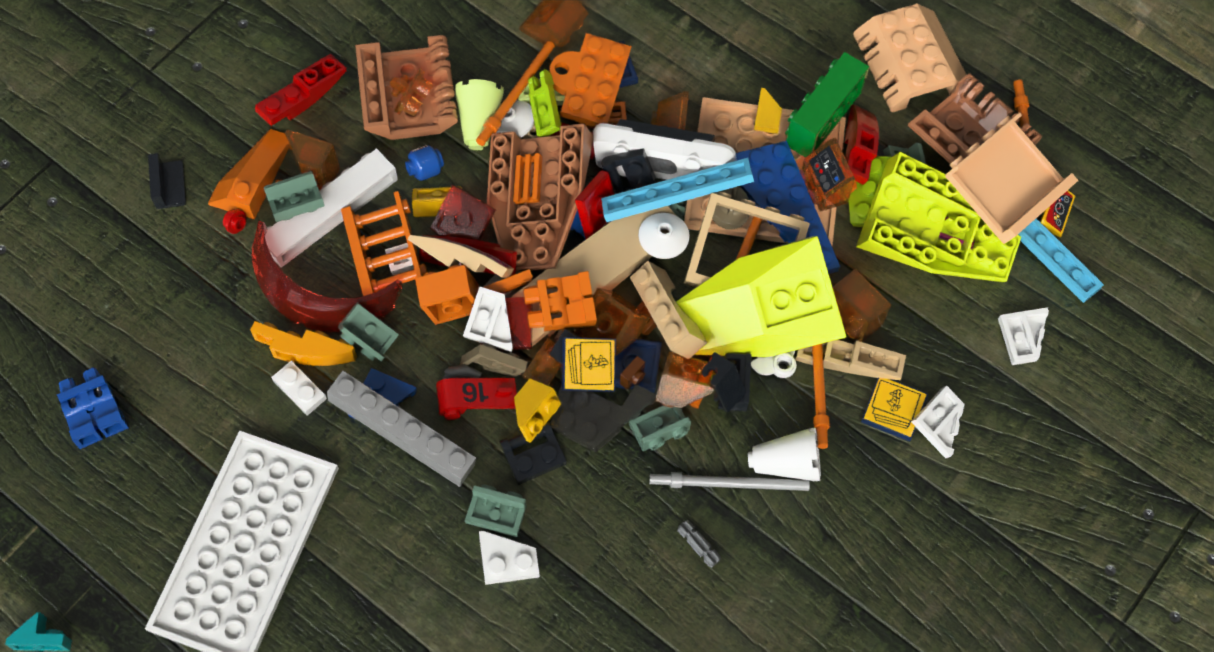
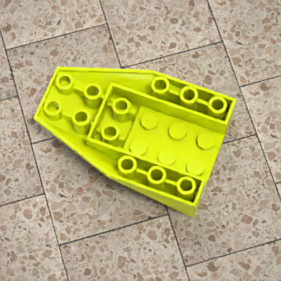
[856,152,1021,282]
[676,236,846,357]

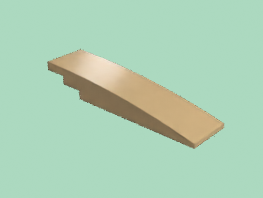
[506,206,677,350]

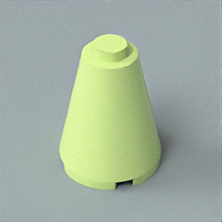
[455,79,504,150]

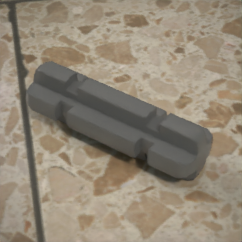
[678,520,721,567]

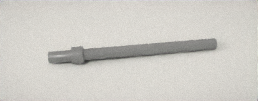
[649,472,810,491]

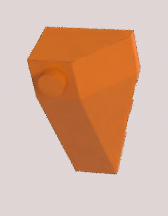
[208,129,294,219]

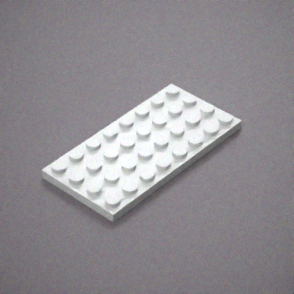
[145,431,339,652]

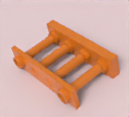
[341,191,428,306]

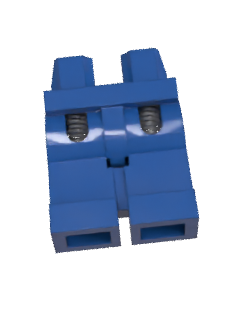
[57,368,129,449]

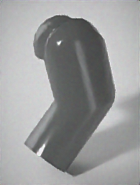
[443,364,483,379]

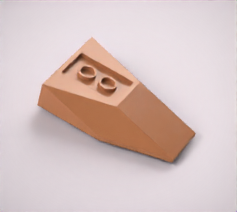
[487,124,593,272]

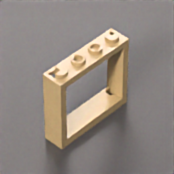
[683,192,810,287]

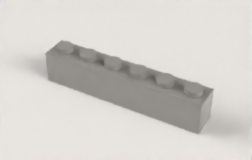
[327,371,476,487]

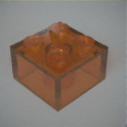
[833,269,891,342]

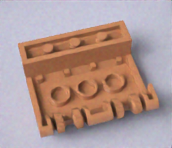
[355,35,458,140]
[908,73,1042,164]

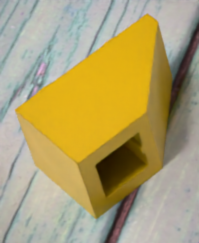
[514,378,561,443]

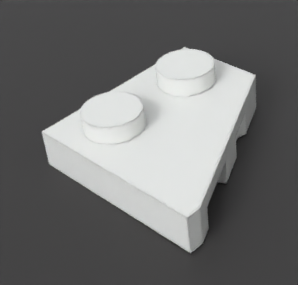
[998,307,1049,365]

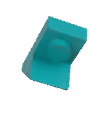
[5,612,72,651]

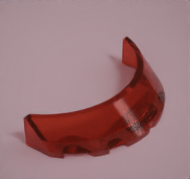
[252,221,403,333]

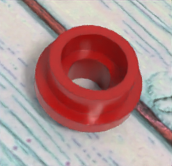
[223,209,246,234]

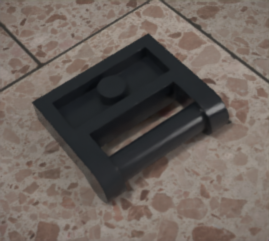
[601,148,658,194]
[499,422,567,485]

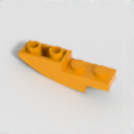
[250,321,357,366]

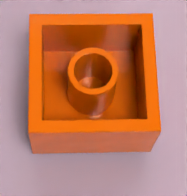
[415,265,479,325]

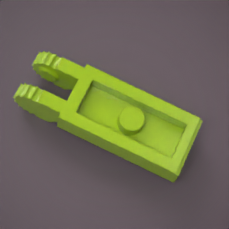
[528,69,561,138]

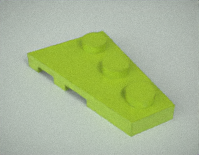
[845,154,891,227]

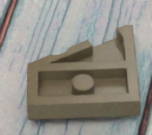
[460,344,527,377]

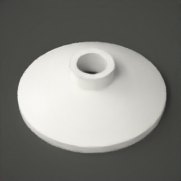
[496,100,534,138]
[639,213,689,259]

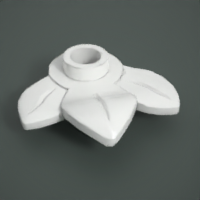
[751,350,797,378]

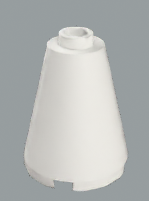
[748,427,821,481]

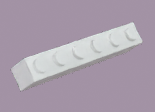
[258,149,398,268]

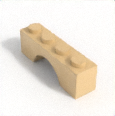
[630,261,707,359]

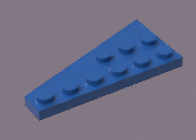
[736,141,840,274]

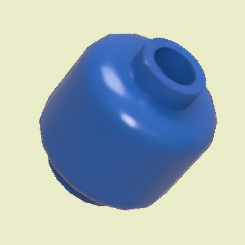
[405,145,444,181]

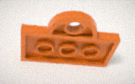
[549,33,632,127]

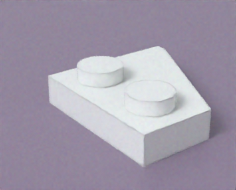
[463,287,513,352]
[911,385,965,458]
[479,531,540,585]

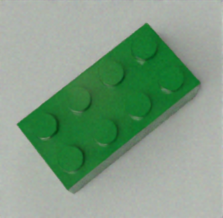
[785,52,870,160]

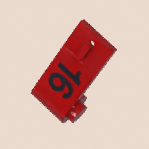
[436,378,517,420]

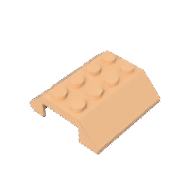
[853,4,966,112]

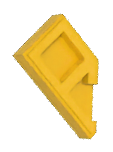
[754,88,782,134]

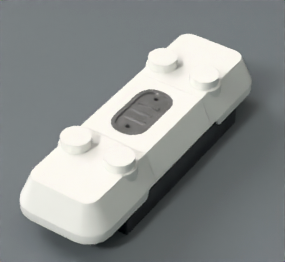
[593,119,737,180]

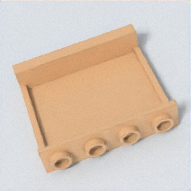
[945,113,1079,244]

